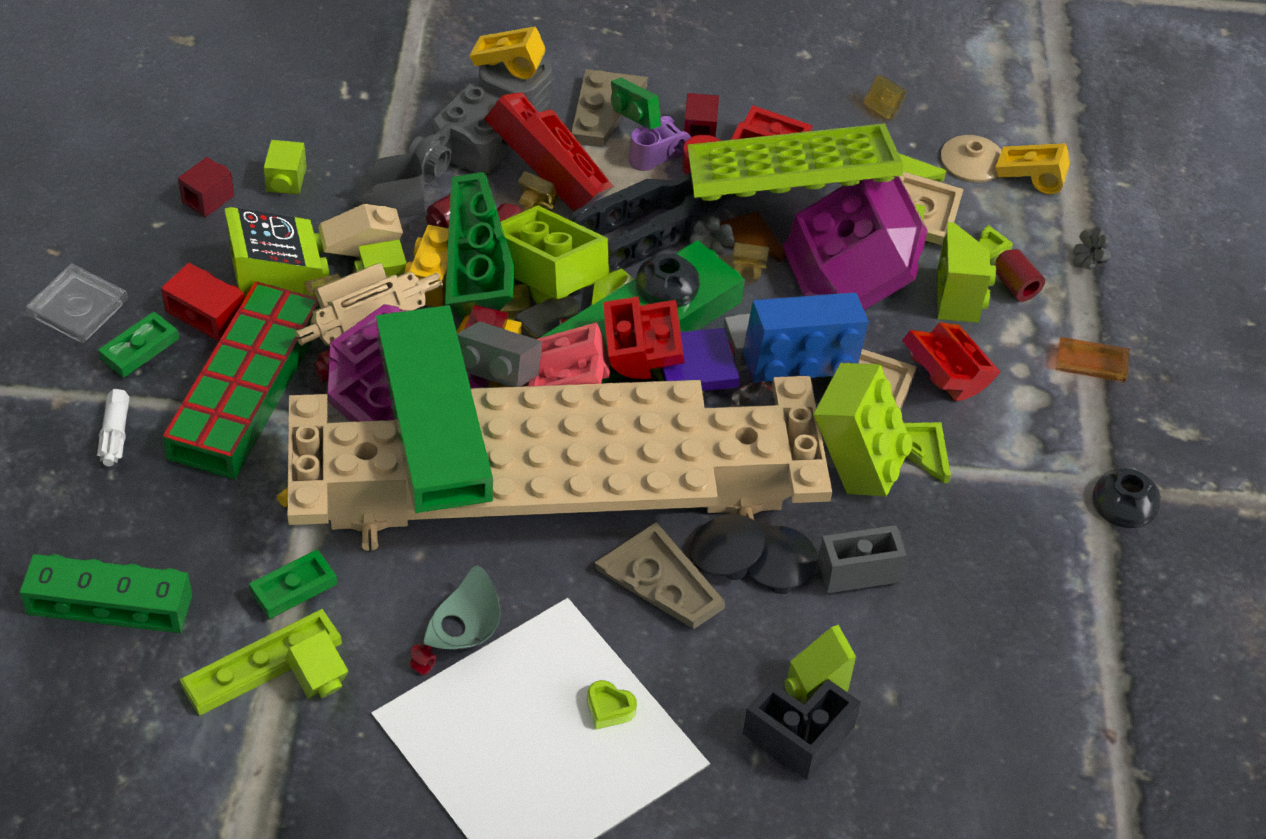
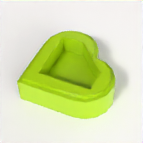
[587,680,637,730]

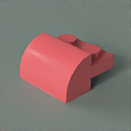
[528,322,610,386]

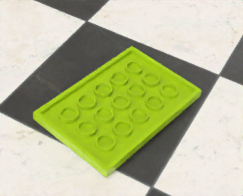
[688,123,903,201]

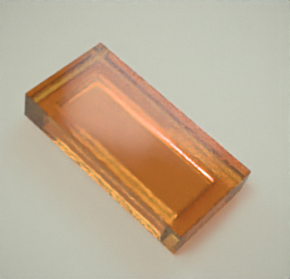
[1056,337,1130,382]

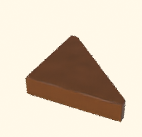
[720,211,786,262]

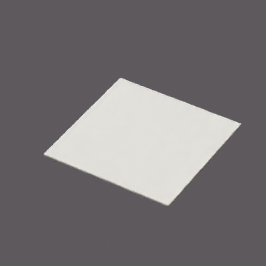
[371,598,710,839]

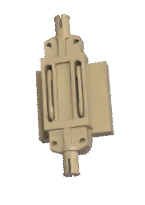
[295,263,442,346]

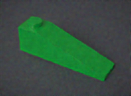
[445,172,514,320]

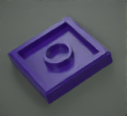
[660,328,739,391]

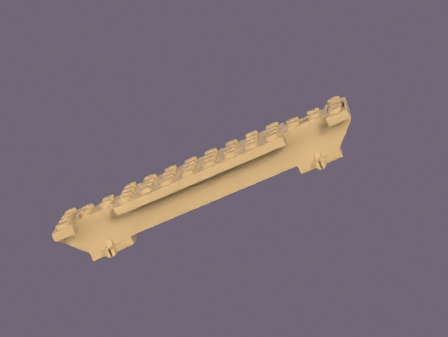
[288,376,832,551]

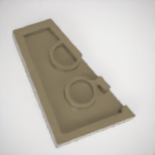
[572,69,648,147]
[595,522,725,629]

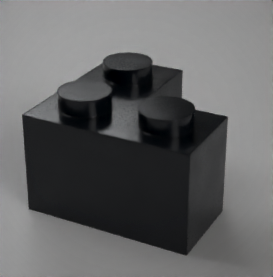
[742,679,861,780]

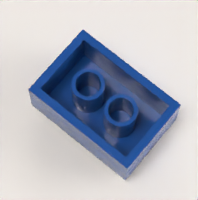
[743,292,869,383]

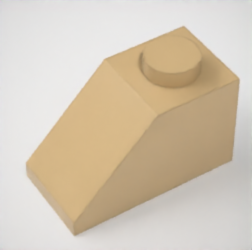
[318,204,403,257]

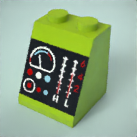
[224,207,329,299]

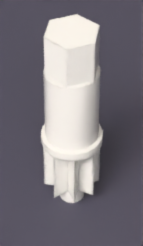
[97,389,130,466]

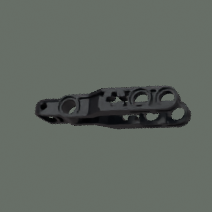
[568,173,736,271]

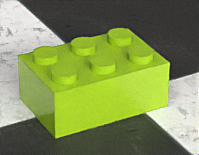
[501,205,609,299]
[813,363,912,497]

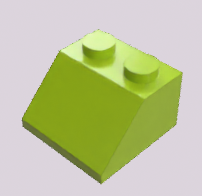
[936,222,996,323]

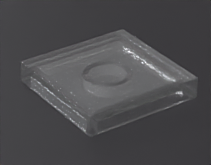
[25,263,128,343]

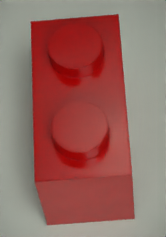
[161,263,244,342]

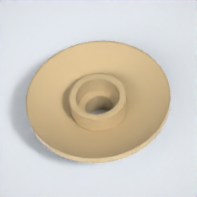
[940,135,1002,183]

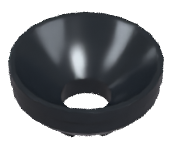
[636,254,700,308]
[1092,468,1161,528]

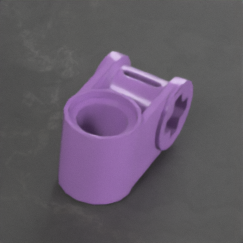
[629,116,691,170]

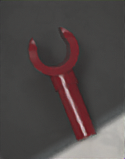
[409,642,437,675]

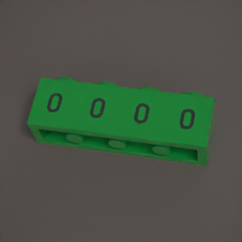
[19,554,192,634]

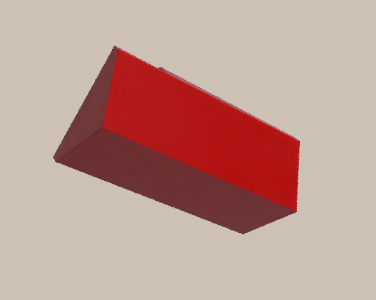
[484,92,614,211]

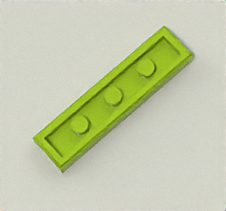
[179,609,342,716]

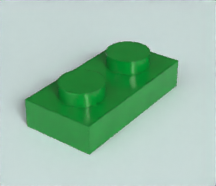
[610,77,661,130]
[98,312,179,378]
[249,549,337,619]

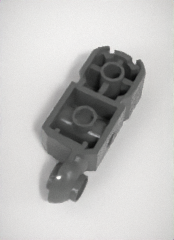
[408,59,552,185]

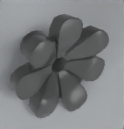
[690,216,734,256]
[1073,227,1111,270]

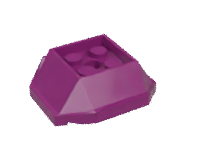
[782,176,928,310]
[328,304,486,422]

